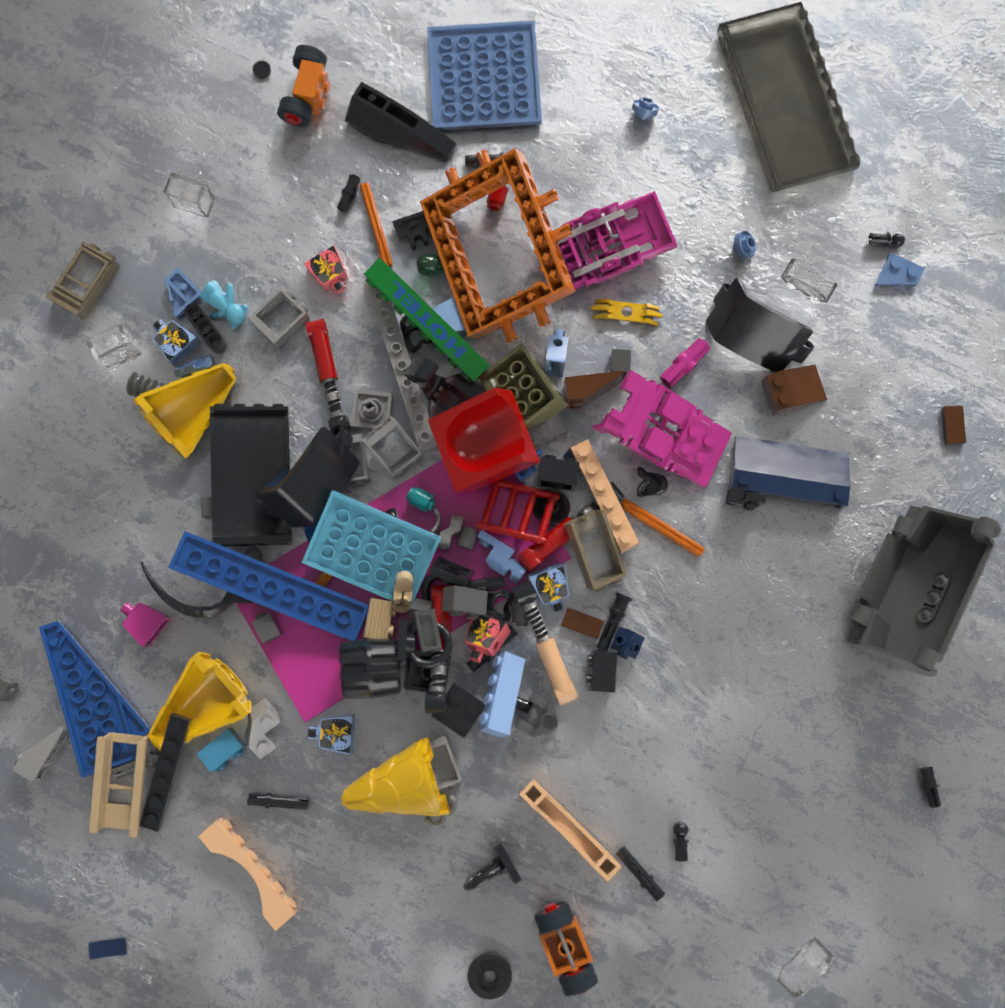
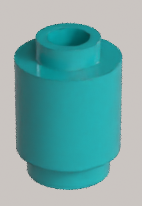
[406,487,436,513]

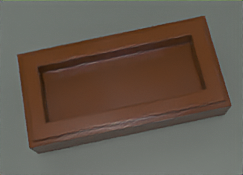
[942,406,967,445]
[561,607,604,639]

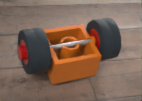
[277,45,331,127]
[534,902,598,996]

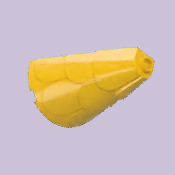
[133,363,237,459]
[147,652,252,750]
[341,737,450,816]

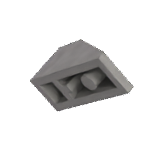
[12,726,68,782]

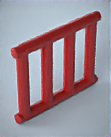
[476,480,560,545]

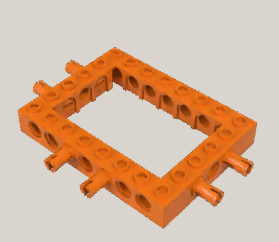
[420,148,576,343]

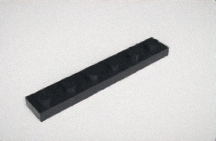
[139,713,192,832]

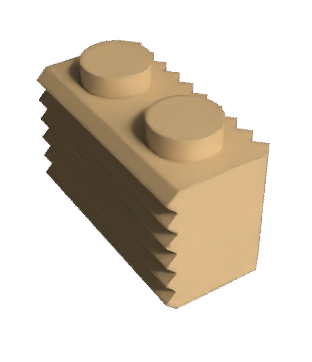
[364,598,397,639]

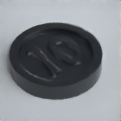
[253,60,271,79]

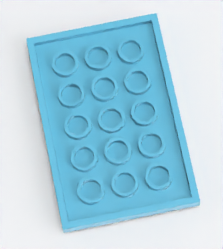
[302,490,441,604]

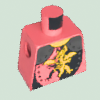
[304,245,348,294]
[465,616,511,663]

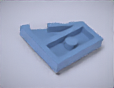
[874,252,925,287]
[164,267,201,319]
[174,354,214,378]

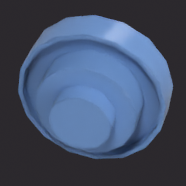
[632,97,659,120]
[733,231,756,259]

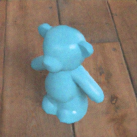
[200,281,248,330]

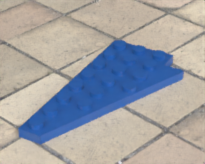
[39,621,151,778]

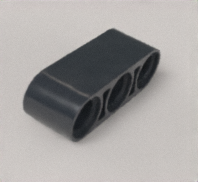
[184,303,227,354]

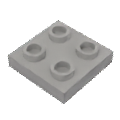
[350,389,393,430]

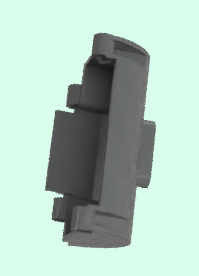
[847,505,1001,677]

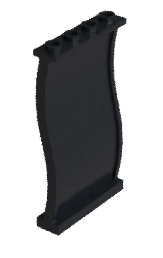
[210,404,292,547]

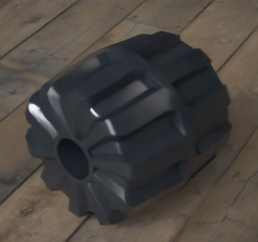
[339,638,401,699]

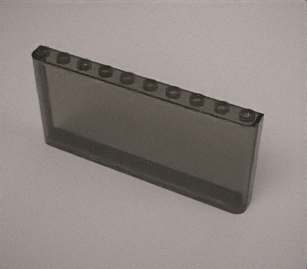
[717,1,861,193]

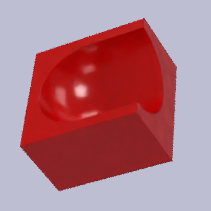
[428,387,540,493]

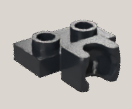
[392,211,430,251]
[725,487,766,511]

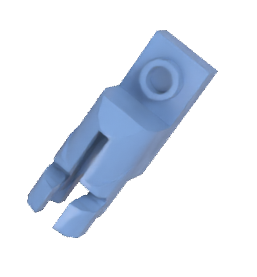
[477,530,526,584]

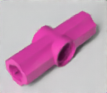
[660,338,711,389]

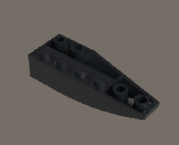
[345,82,456,159]

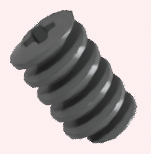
[126,372,165,397]

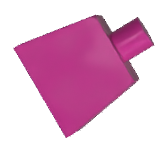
[120,602,172,647]

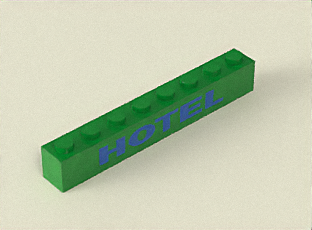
[364,257,490,383]

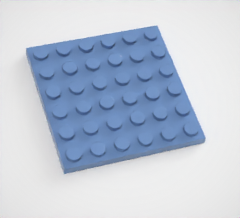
[427,20,542,131]

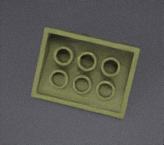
[479,343,568,430]

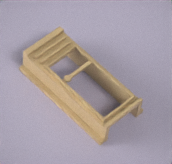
[89,732,149,838]

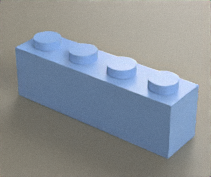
[479,651,525,738]

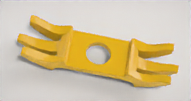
[591,299,663,327]

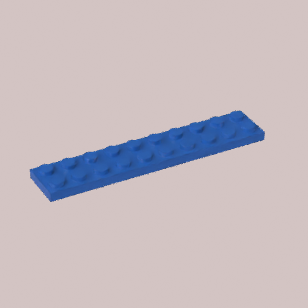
[168,531,369,641]

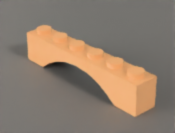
[571,440,639,554]
[519,778,622,882]
[198,818,298,931]

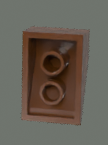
[761,365,827,416]
[563,371,623,411]

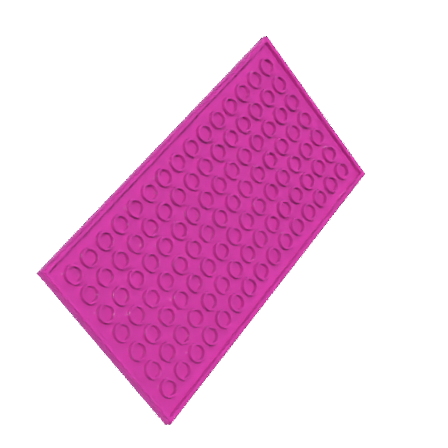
[237,460,571,722]

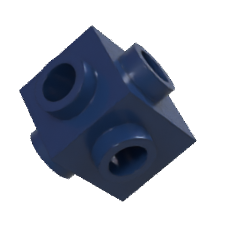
[610,626,645,660]

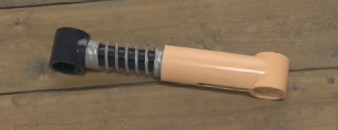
[512,581,578,706]

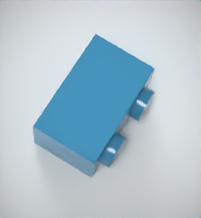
[196,727,247,773]

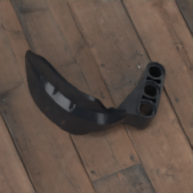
[404,357,486,418]
[141,547,263,618]

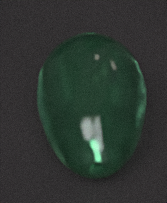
[417,254,444,276]

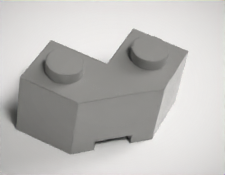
[245,698,281,760]

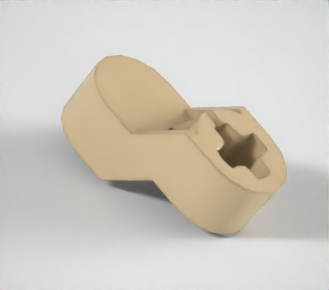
[393,571,413,613]

